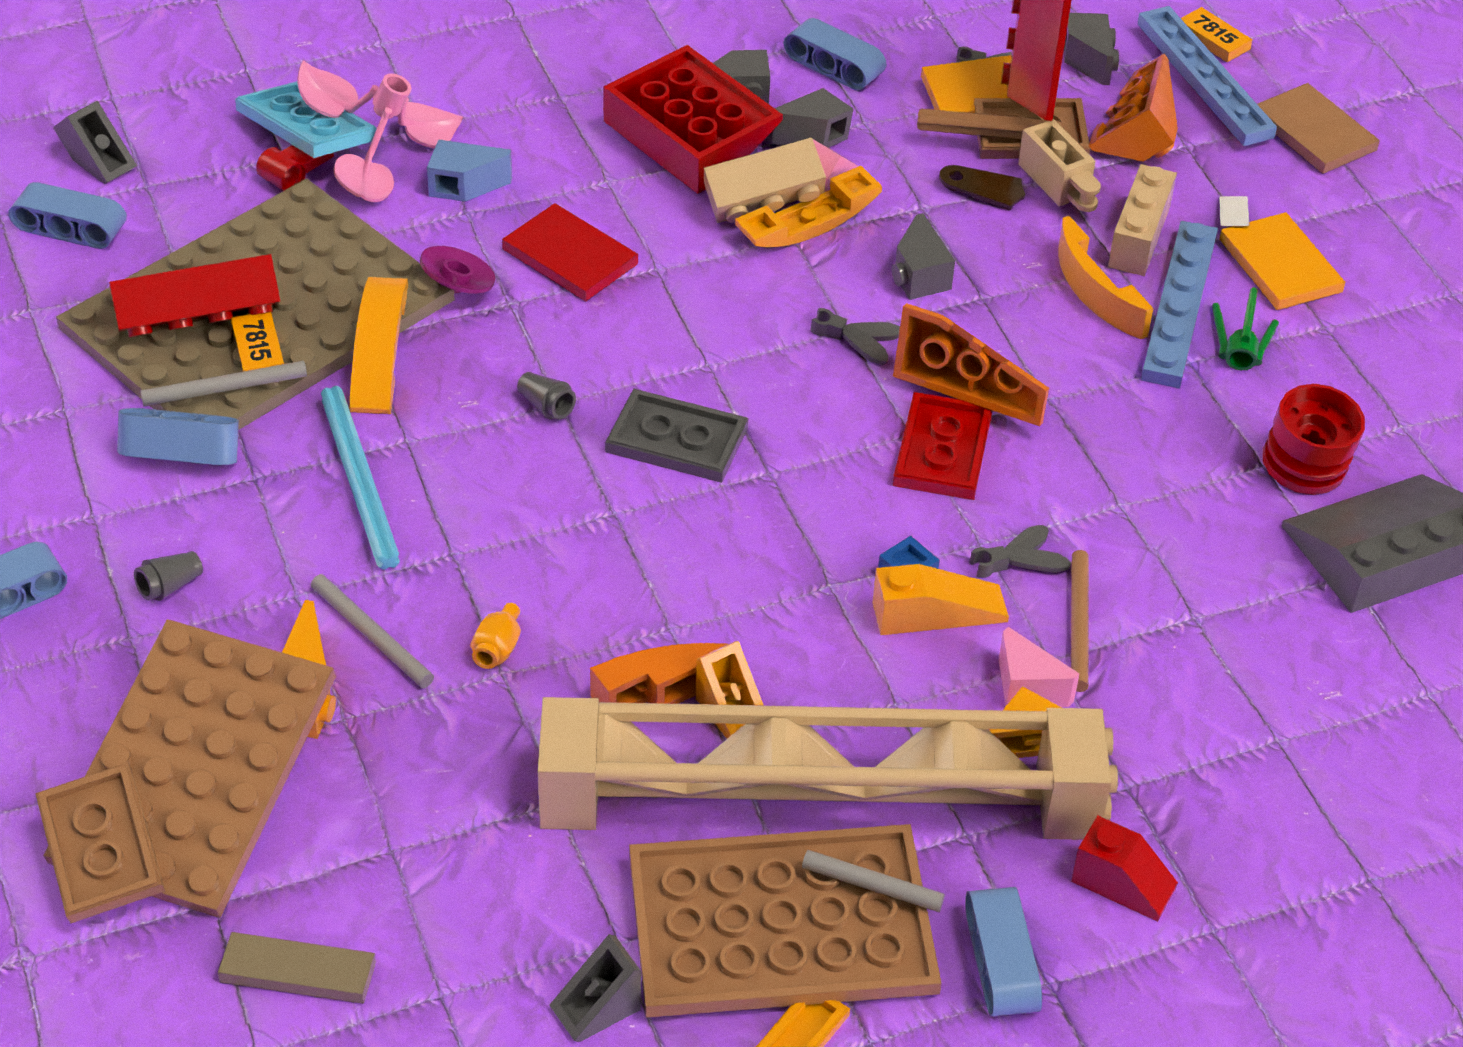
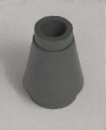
[517,372,576,419]
[134,551,203,601]

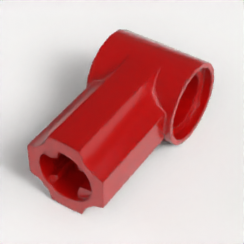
[256,145,334,191]

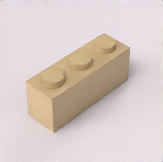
[704,138,826,223]
[1108,164,1177,276]

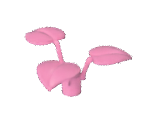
[297,60,463,202]

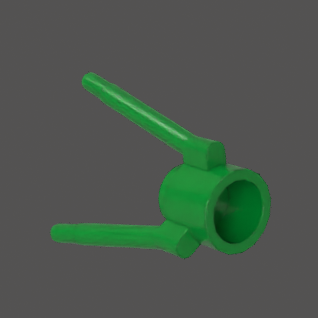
[1212,287,1279,370]

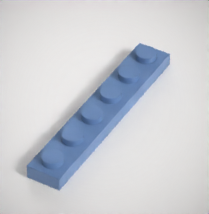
[1137,6,1277,146]
[1141,221,1218,389]

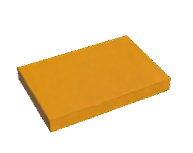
[921,55,1011,113]
[1219,212,1346,310]

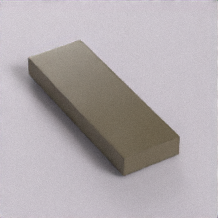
[218,932,376,1004]

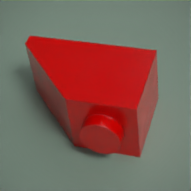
[1071,815,1178,922]

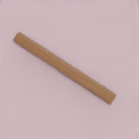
[1071,550,1089,692]

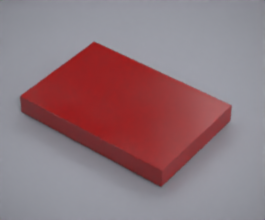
[502,203,638,301]
[893,392,993,500]

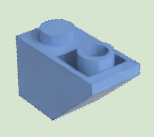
[427,139,512,202]

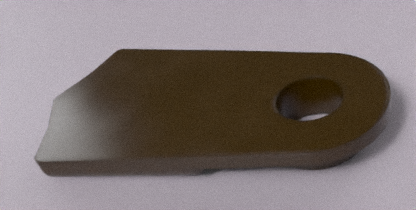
[939,165,1025,210]

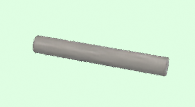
[802,850,945,912]

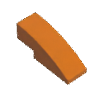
[590,643,727,704]

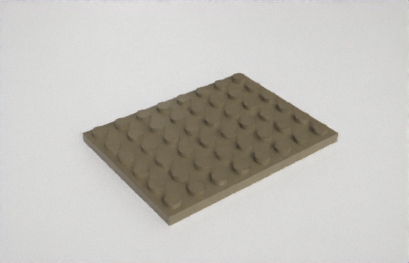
[56,178,455,430]

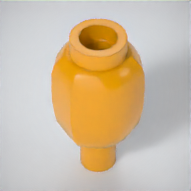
[470,603,521,669]

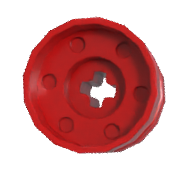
[1263,383,1365,495]

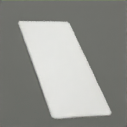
[1219,196,1249,226]

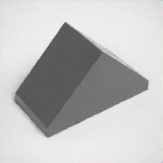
[549,934,641,1042]

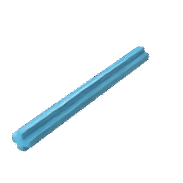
[321,385,400,570]

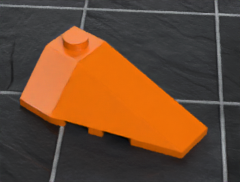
[1089,54,1178,162]
[893,303,1049,426]

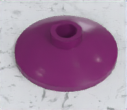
[420,246,496,294]

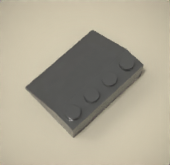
[1282,474,1463,613]

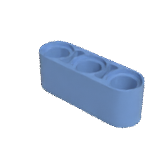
[783,18,887,90]
[8,182,127,249]
[117,408,239,465]
[0,542,67,619]
[965,887,1042,1016]

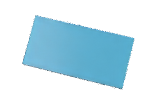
[235,81,377,158]

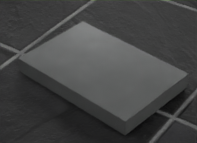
[605,389,749,483]

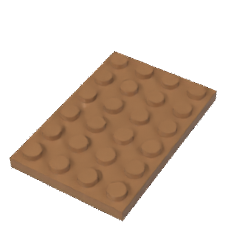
[43,619,336,918]
[629,824,942,1018]

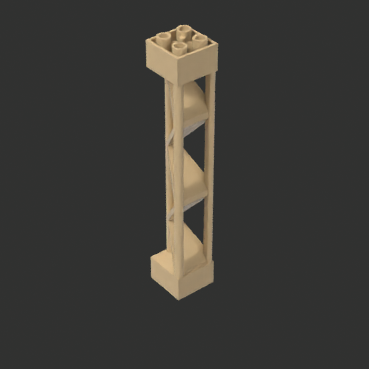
[538,697,1118,840]

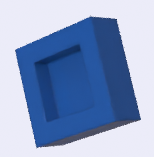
[878,535,940,569]

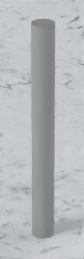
[140,360,307,407]
[311,574,434,688]

